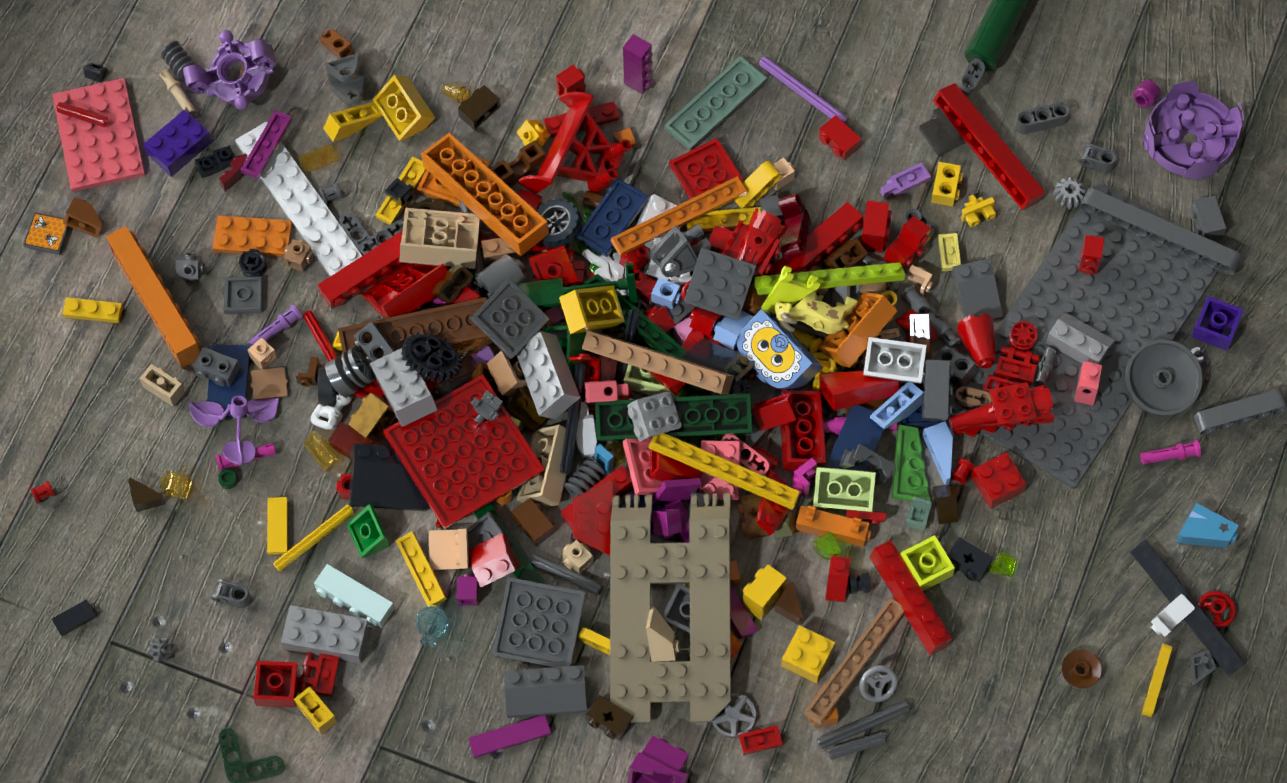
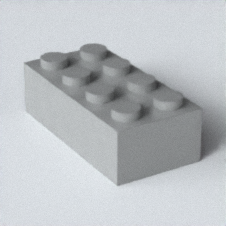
[516,331,580,419]
[370,348,437,427]
[281,605,370,664]

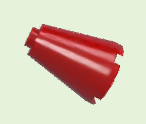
[957,313,996,369]

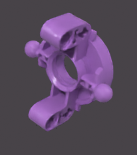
[183,30,277,110]

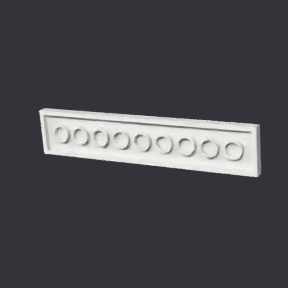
[235,122,362,276]

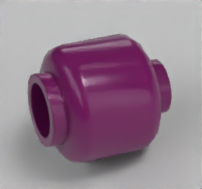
[1133,80,1161,108]

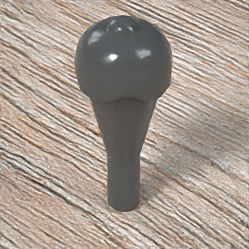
[434,370,474,399]

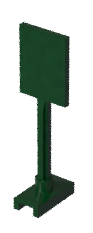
[517,262,638,308]

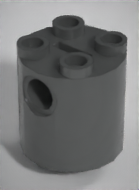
[473,254,527,299]

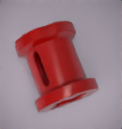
[951,458,974,484]
[30,481,55,504]

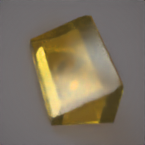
[297,143,338,173]

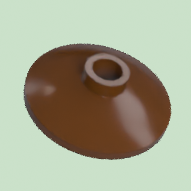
[1061,650,1102,688]

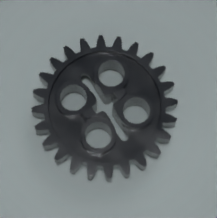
[401,332,463,382]

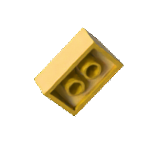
[372,75,435,141]

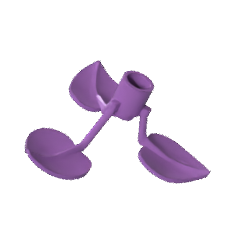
[189,396,279,465]

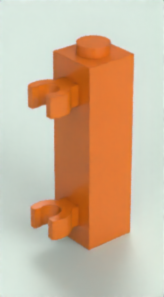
[795,506,872,548]

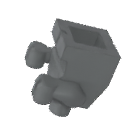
[471,391,504,425]

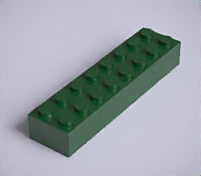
[595,394,753,442]

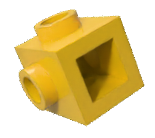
[516,119,550,148]

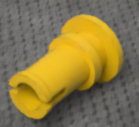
[793,329,822,354]

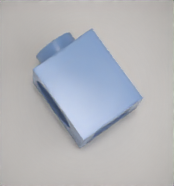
[651,278,682,310]

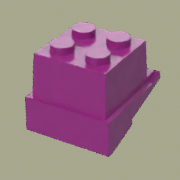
[628,736,688,783]

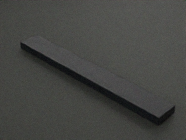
[1130,540,1245,676]

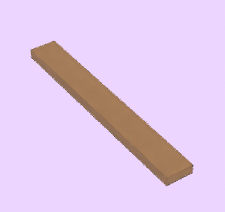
[804,597,904,725]

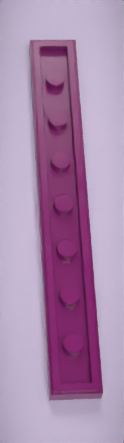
[662,499,758,639]

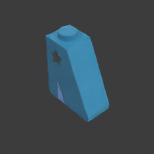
[1176,503,1239,548]

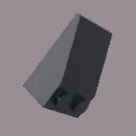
[683,340,754,395]

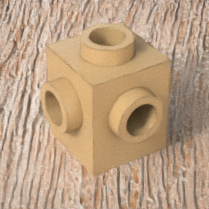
[562,540,593,574]

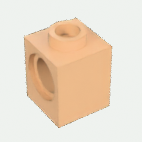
[248,338,277,369]

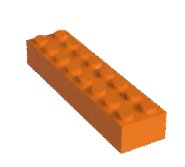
[421,133,549,256]
[106,226,202,369]

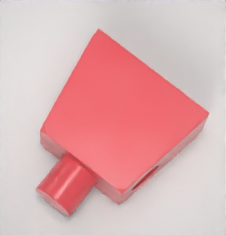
[1074,361,1102,406]
[584,380,628,403]

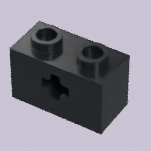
[947,537,993,583]

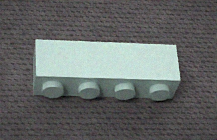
[314,564,394,628]

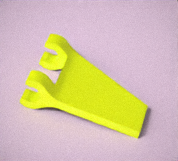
[761,266,820,314]

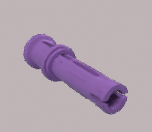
[249,305,303,345]

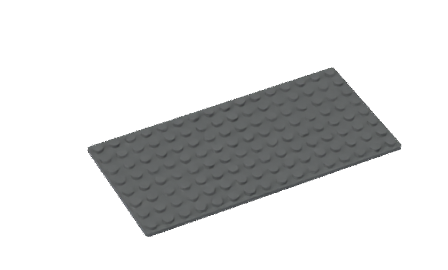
[948,182,1218,488]

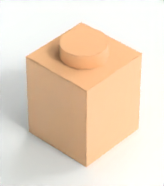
[773,158,795,191]

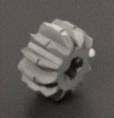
[1053,177,1086,209]

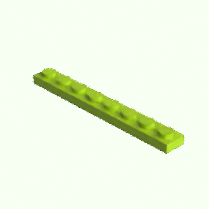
[753,262,905,295]

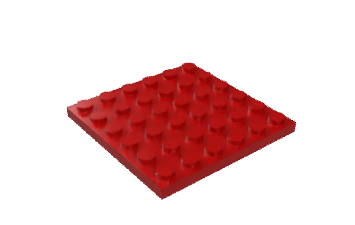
[383,374,545,529]

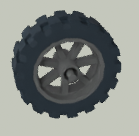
[536,198,583,249]

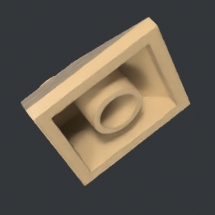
[646,606,680,662]

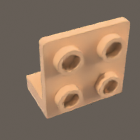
[429,529,469,570]

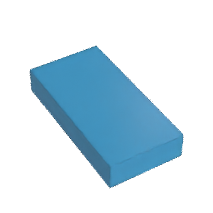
[594,444,614,476]

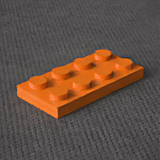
[212,215,292,257]

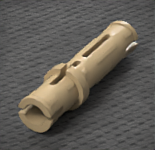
[160,69,198,116]

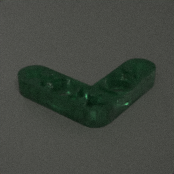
[219,728,285,783]

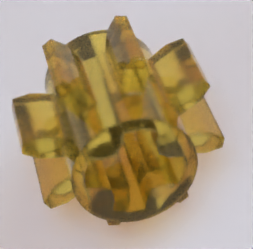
[605,441,627,466]

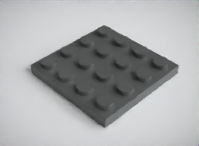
[492,577,586,667]

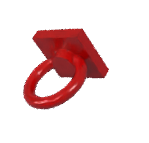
[529,245,578,286]

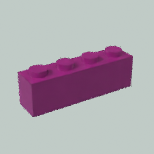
[623,34,653,94]

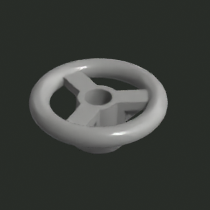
[859,665,898,702]

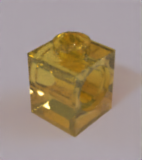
[160,470,192,500]

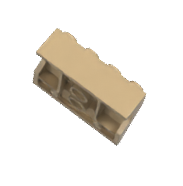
[400,208,480,269]

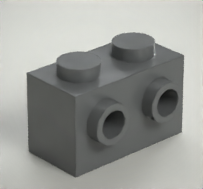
[193,347,240,387]

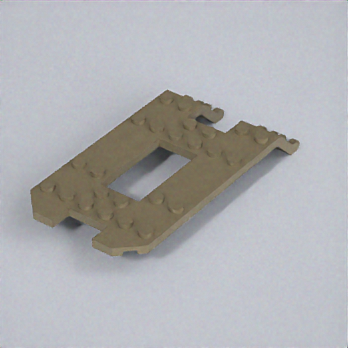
[610,493,731,723]

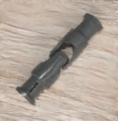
[901,285,962,348]

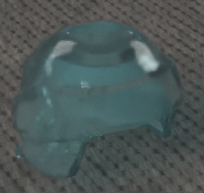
[415,605,449,647]

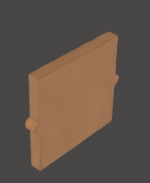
[251,367,288,400]

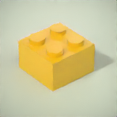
[742,564,787,620]
[781,625,835,684]

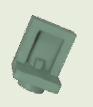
[905,497,932,531]

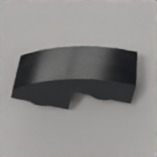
[194,146,235,178]

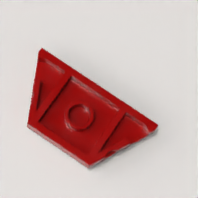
[573,481,613,557]

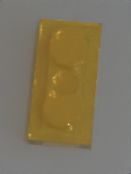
[303,430,340,472]

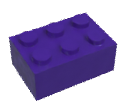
[143,109,212,177]

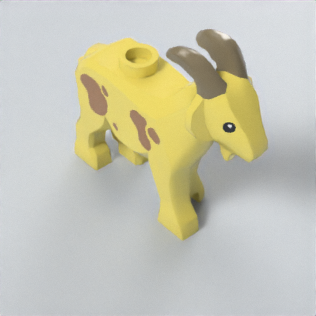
[775,289,858,334]

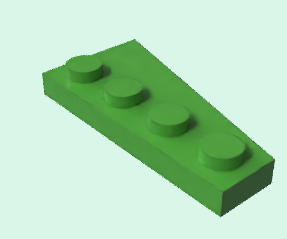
[891,425,931,502]

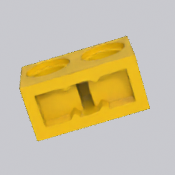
[931,162,963,207]
[294,686,337,735]

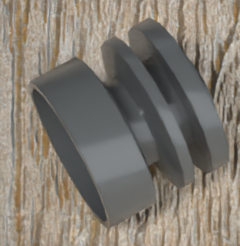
[325,346,375,398]

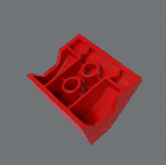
[361,263,448,319]

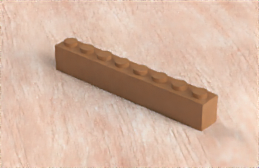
[582,330,734,395]

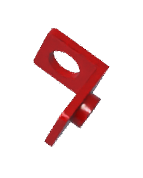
[569,354,600,381]

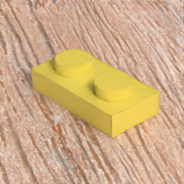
[938,233,961,271]

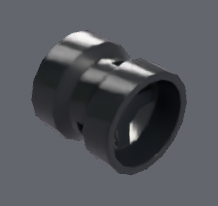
[848,573,871,594]

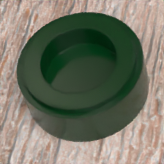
[218,469,238,489]

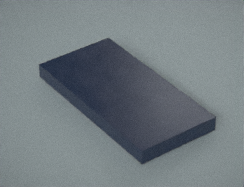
[576,178,649,257]
[207,345,250,418]
[825,405,884,471]

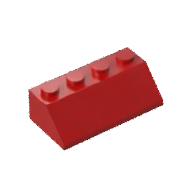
[780,390,826,471]

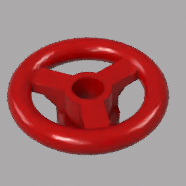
[1198,591,1236,629]

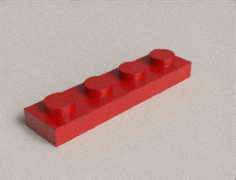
[543,101,619,138]

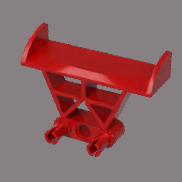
[518,92,631,194]

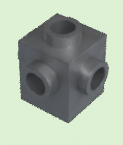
[175,252,205,281]

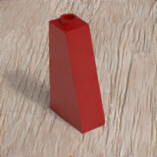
[819,371,901,411]

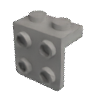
[627,392,681,442]

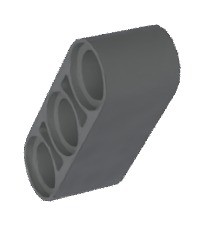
[1016,103,1070,134]

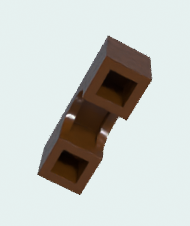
[489,140,545,187]

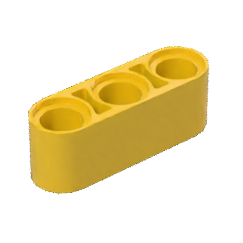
[734,160,782,209]

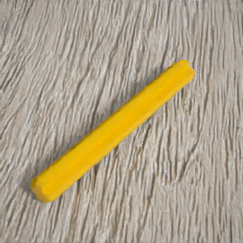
[273,505,354,572]

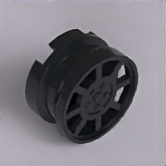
[239,249,267,277]

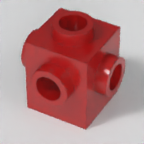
[619,245,650,270]

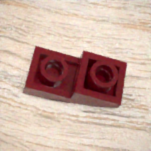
[219,153,248,192]

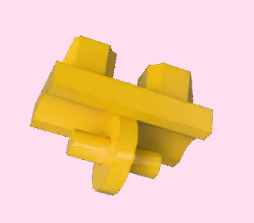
[960,195,996,228]

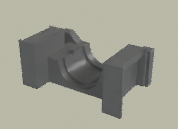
[839,444,895,487]

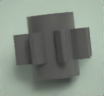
[148,637,174,662]

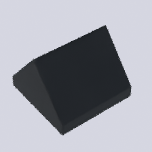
[83,63,108,83]

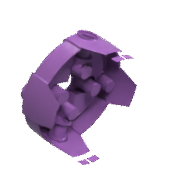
[1143,82,1244,179]

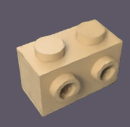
[140,364,185,407]

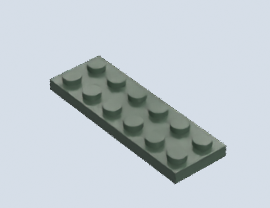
[664,56,767,151]

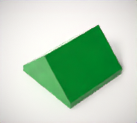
[346,504,389,558]

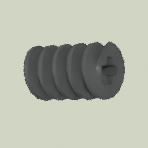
[161,40,195,81]
[564,457,606,498]

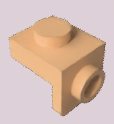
[907,265,933,296]

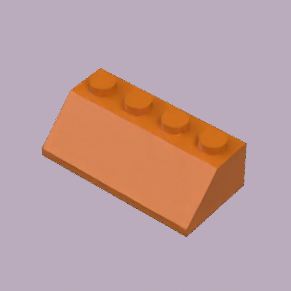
[817,292,897,368]

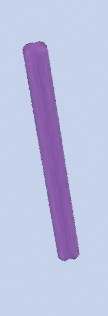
[759,56,848,124]

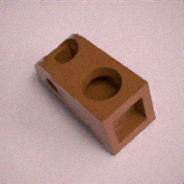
[319,28,354,59]

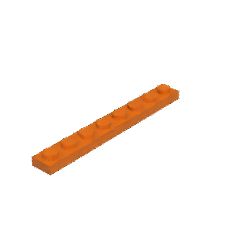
[611,176,747,256]

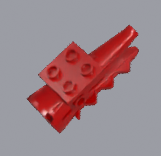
[721,208,789,276]
[949,382,1054,438]

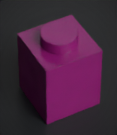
[652,509,682,538]
[457,574,479,606]

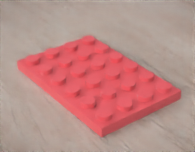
[52,78,145,192]

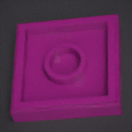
[653,478,701,505]

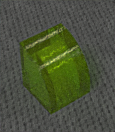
[813,533,842,561]

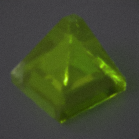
[990,552,1016,577]

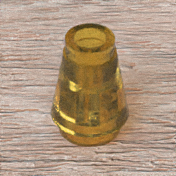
[441,83,470,103]

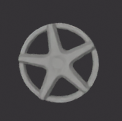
[712,693,756,737]

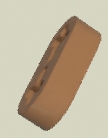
[955,386,992,409]

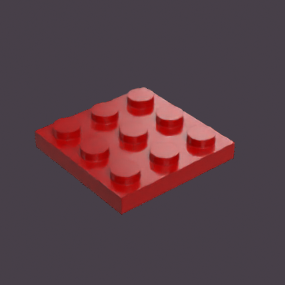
[668,138,744,199]

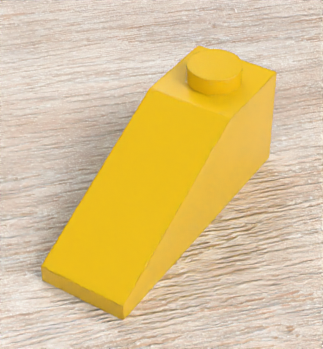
[323,102,383,142]

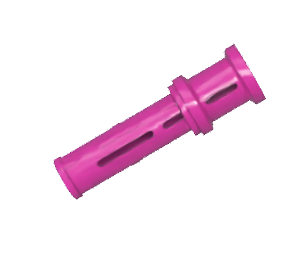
[1140,440,1201,465]
[216,443,276,471]

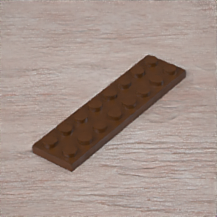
[338,297,488,359]

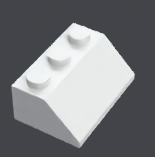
[864,337,927,383]

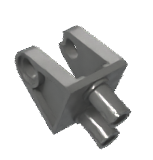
[325,53,366,104]
[650,224,712,277]

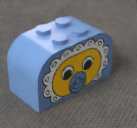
[737,309,823,391]

